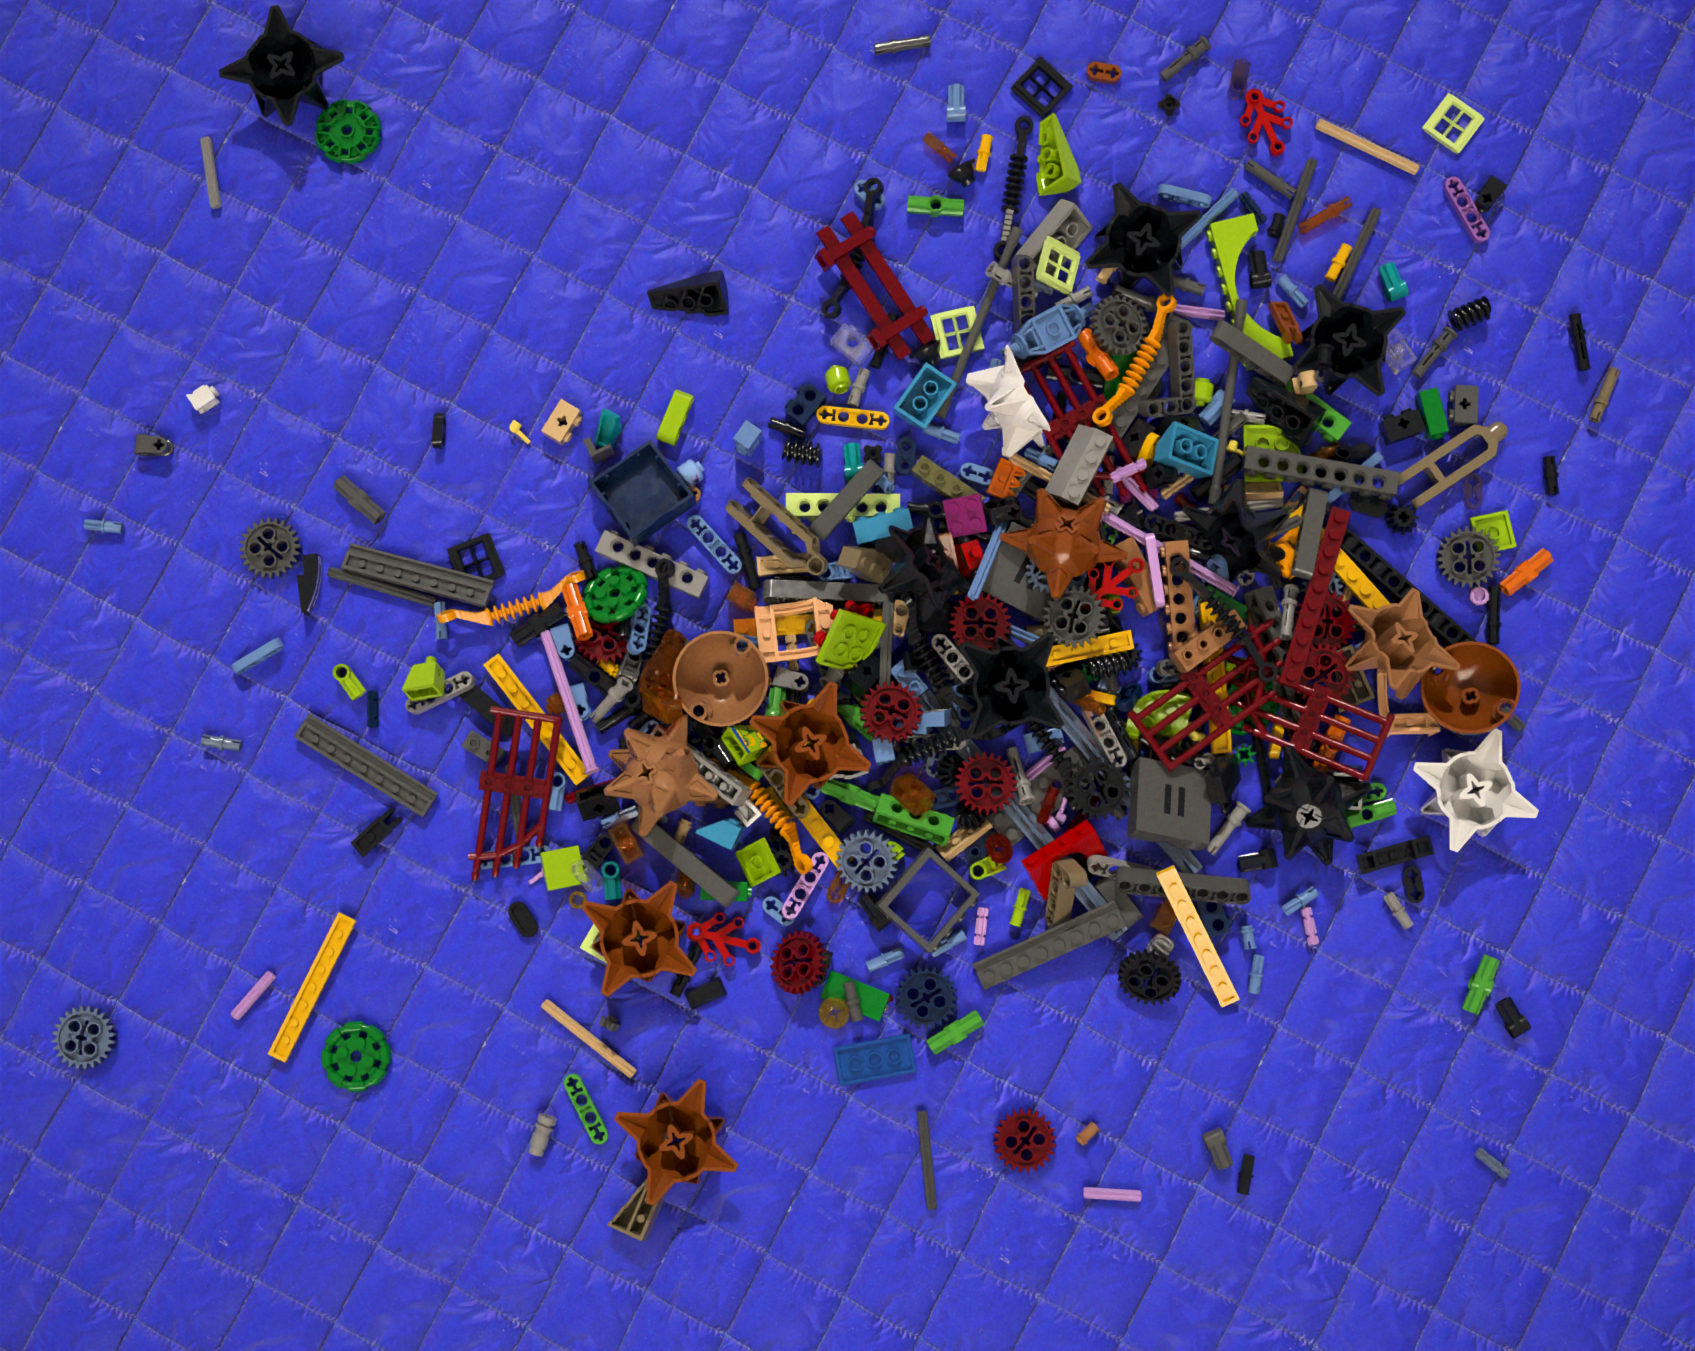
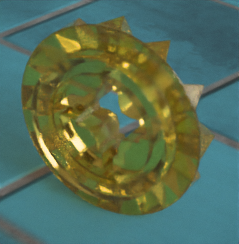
[819,997,850,1029]

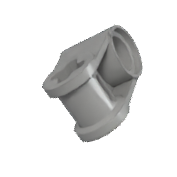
[772,666,810,693]

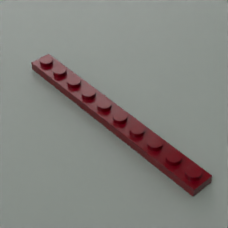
[1278,506,1351,690]

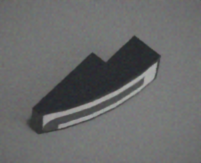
[297,553,322,615]

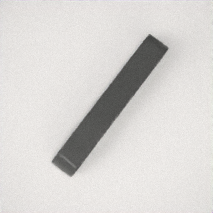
[763,579,894,609]
[629,816,740,908]
[1116,867,1251,905]

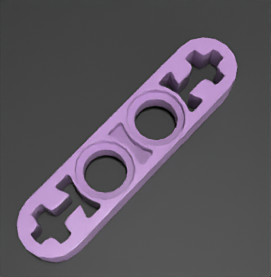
[1144,533,1165,608]
[781,852,829,920]

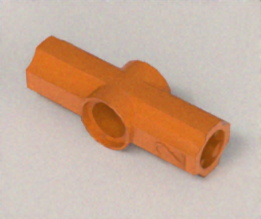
[1077,328,1119,381]
[1498,548,1554,597]
[562,583,593,641]
[1311,714,1351,767]

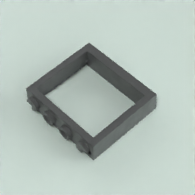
[874,847,980,953]

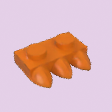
[986,457,1026,499]

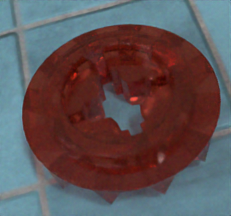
[984,834,1013,864]

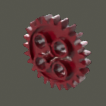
[1294,590,1357,650]
[949,592,1012,650]
[573,609,628,665]
[1296,643,1355,700]
[859,681,923,744]
[954,752,1018,816]
[770,930,828,995]
[993,1108,1057,1173]

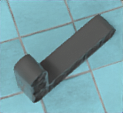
[1138,319,1196,418]

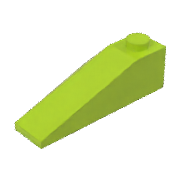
[1036,113,1082,196]

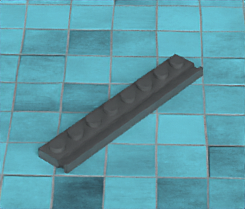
[1095,312,1194,452]
[341,543,495,608]
[294,714,439,817]
[973,900,1127,990]

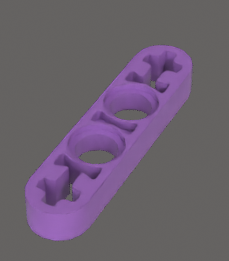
[1443,177,1490,244]

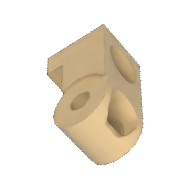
[1291,370,1318,395]
[893,600,909,637]

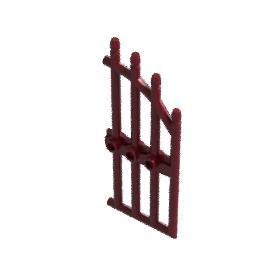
[1019,340,1148,498]
[1127,618,1284,772]
[1226,655,1396,782]
[468,706,562,880]

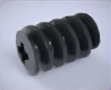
[1447,296,1491,332]
[782,438,823,468]
[1087,651,1130,681]

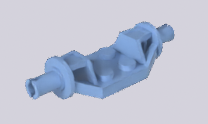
[1000,303,1095,360]

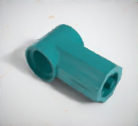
[1378,262,1409,302]
[843,443,863,482]
[602,861,622,900]

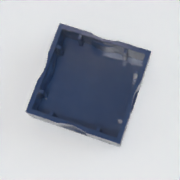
[588,439,697,547]

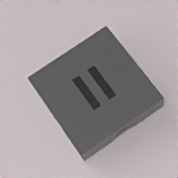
[981,521,1054,624]
[1127,757,1211,851]

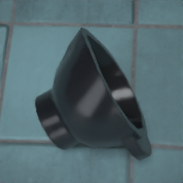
[947,158,976,187]
[909,340,940,366]
[1120,497,1144,531]

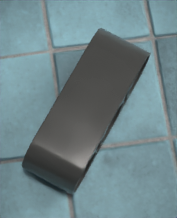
[1093,876,1143,929]

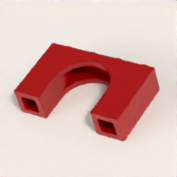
[1021,819,1108,901]

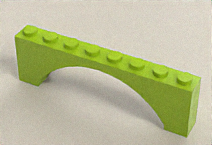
[1206,213,1294,371]

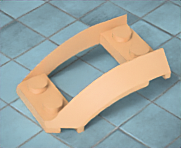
[754,597,833,663]
[1377,668,1440,738]

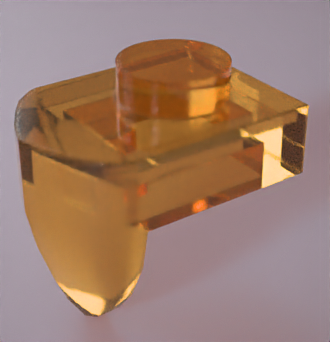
[676,869,696,900]

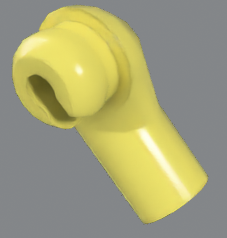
[1187,721,1206,742]

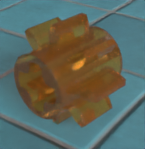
[545,692,566,716]

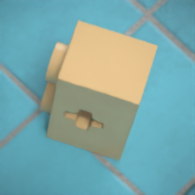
[541,399,583,446]

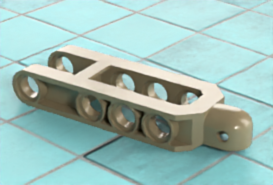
[1398,422,1508,509]
[725,477,828,575]

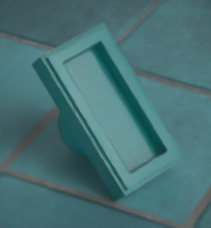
[594,408,622,448]

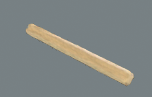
[1315,119,1420,175]
[1009,453,1111,514]
[541,999,637,1078]

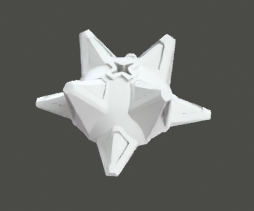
[966,345,1051,458]
[1413,729,1539,852]

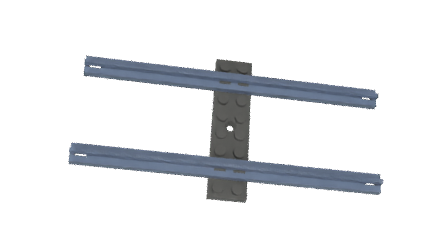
[916,634,1203,941]

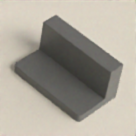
[583,437,616,464]

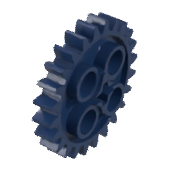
[895,966,958,1030]

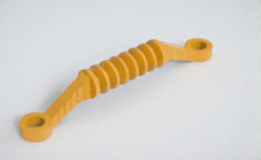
[1092,294,1177,427]
[436,570,586,626]
[710,756,813,874]

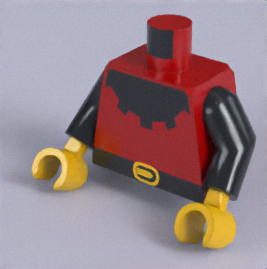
[953,535,984,595]

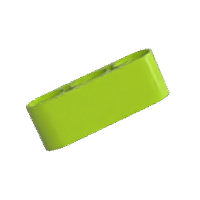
[656,389,694,446]

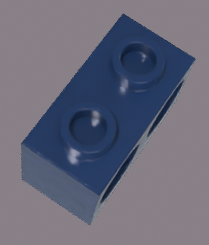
[785,382,827,428]
[1193,901,1232,939]

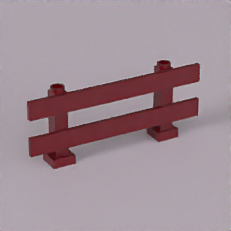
[814,211,935,360]

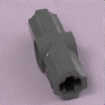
[333,475,386,525]

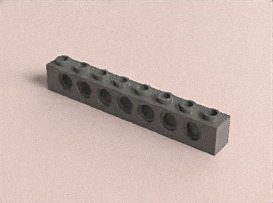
[1241,445,1400,500]
[1243,585,1319,741]

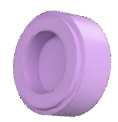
[1468,586,1489,606]
[1044,814,1061,833]

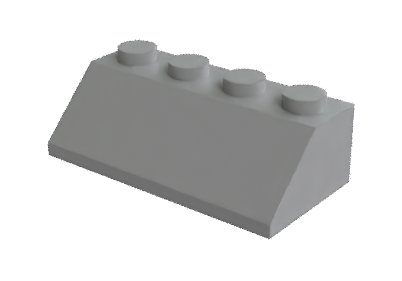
[1014,199,1093,277]
[1045,424,1113,509]

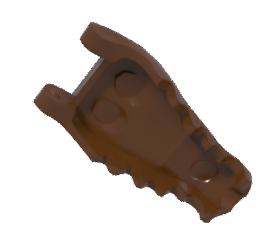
[638,629,686,704]

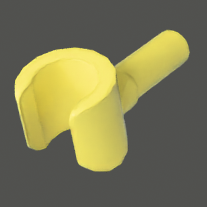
[510,420,531,444]
[1226,440,1243,457]

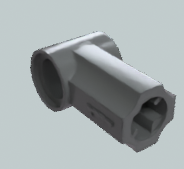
[1202,1127,1234,1170]

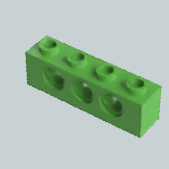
[1284,378,1352,444]
[872,793,955,847]

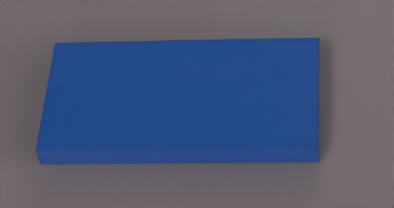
[833,1033,917,1086]

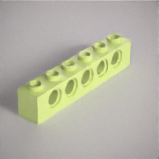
[786,493,900,523]

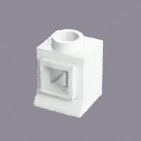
[186,385,220,415]
[734,797,762,827]

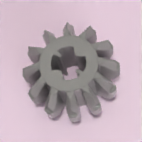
[1143,933,1174,957]

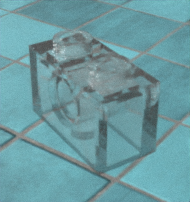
[830,322,873,368]
[1386,328,1417,375]

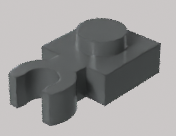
[599,1014,621,1032]

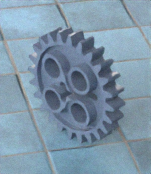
[835,829,899,893]
[51,1006,117,1070]

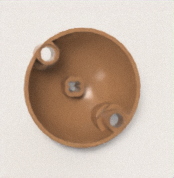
[672,630,769,727]

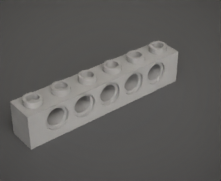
[595,530,710,600]
[650,725,753,807]

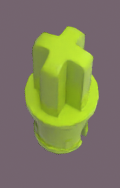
[1009,888,1031,927]

